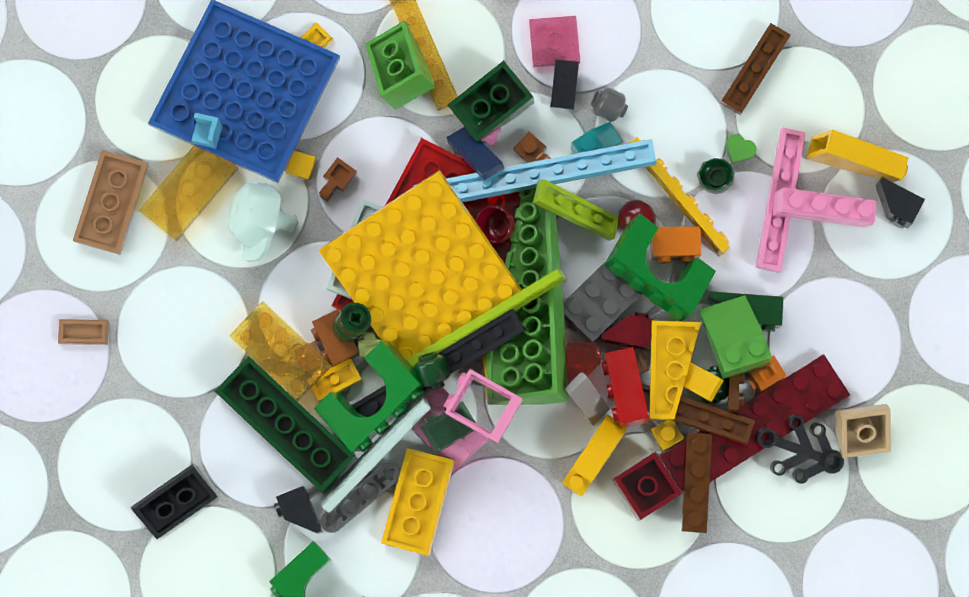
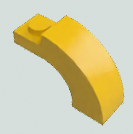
[562,414,628,497]

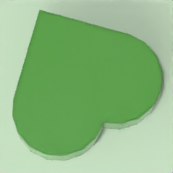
[726,134,757,164]

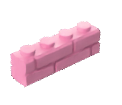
[773,188,876,228]

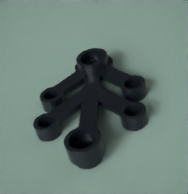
[755,414,844,484]

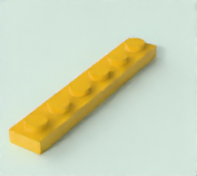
[630,137,730,257]

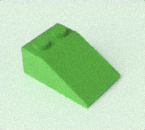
[365,20,435,110]
[699,295,772,379]

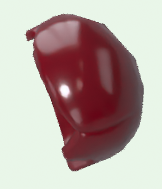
[618,200,656,231]
[475,205,515,244]

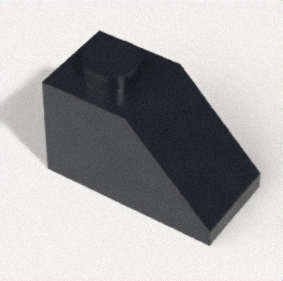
[875,177,925,229]
[274,486,323,534]

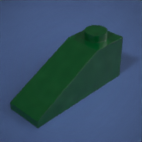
[708,291,784,332]

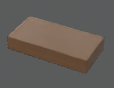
[58,319,109,345]

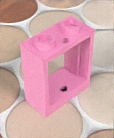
[443,369,523,444]

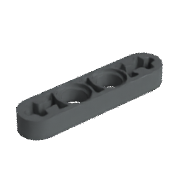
[320,463,400,533]

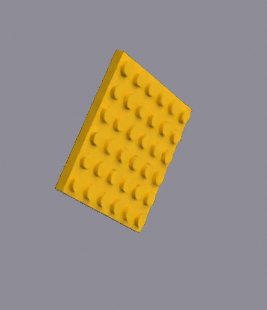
[318,170,522,360]

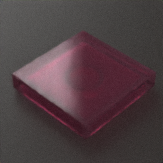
[529,16,580,67]

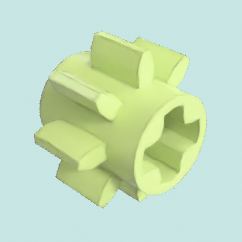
[358,331,381,363]

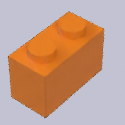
[650,226,701,264]

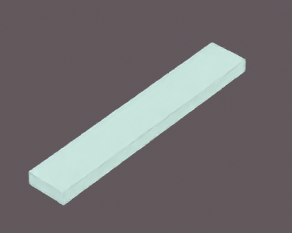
[321,395,431,513]

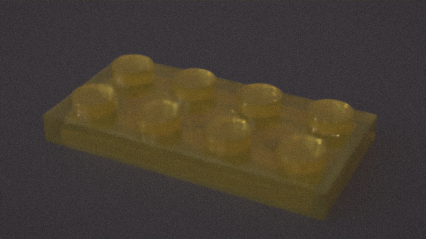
[139,146,239,242]
[229,301,332,401]

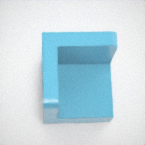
[191,113,222,149]

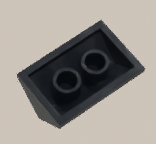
[131,464,218,539]

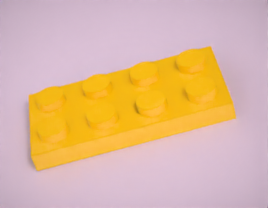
[381,448,455,556]

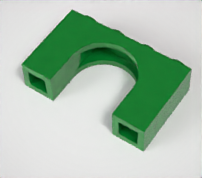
[604,214,716,322]
[314,341,424,452]
[269,541,365,597]

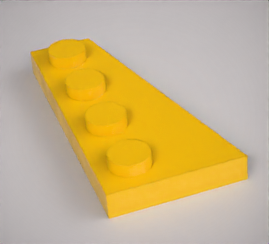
[649,321,701,420]

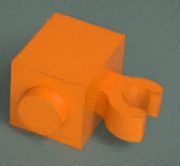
[746,355,787,393]

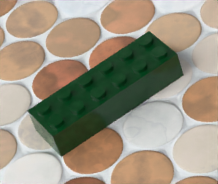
[214,356,357,494]

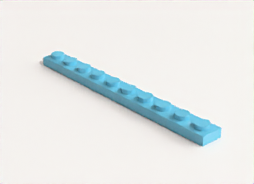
[413,139,657,202]

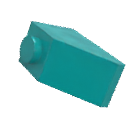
[570,122,623,154]

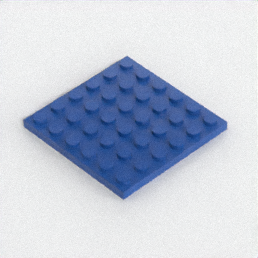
[148,0,340,183]

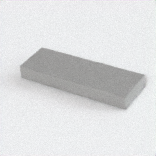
[564,372,610,426]

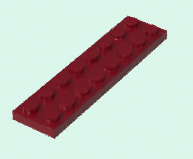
[659,354,850,494]

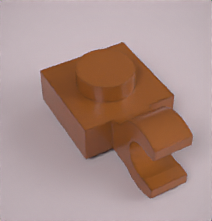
[513,131,551,163]
[319,157,357,202]

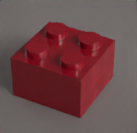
[612,452,682,521]

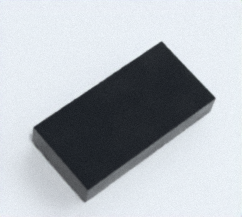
[550,59,579,110]

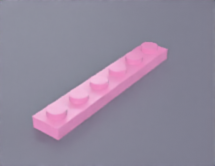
[755,127,806,273]

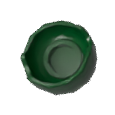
[697,158,735,194]

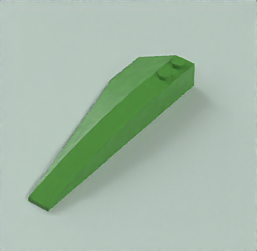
[486,188,568,405]

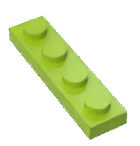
[533,179,618,241]

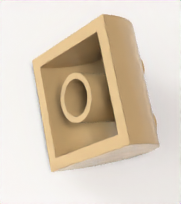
[835,404,891,458]

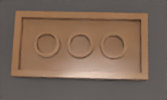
[73,150,149,255]

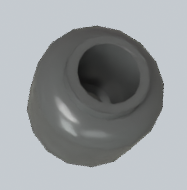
[591,87,628,122]

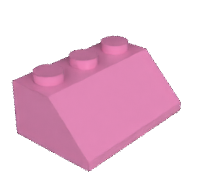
[412,387,489,472]

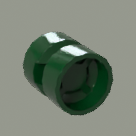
[332,303,372,342]

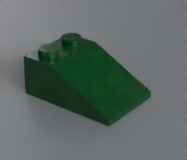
[447,60,534,143]

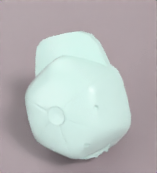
[228,182,298,262]

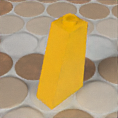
[806,129,909,182]

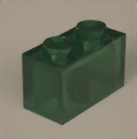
[420,401,477,454]

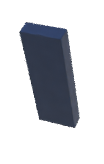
[446,127,505,180]

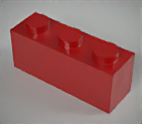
[601,347,650,429]

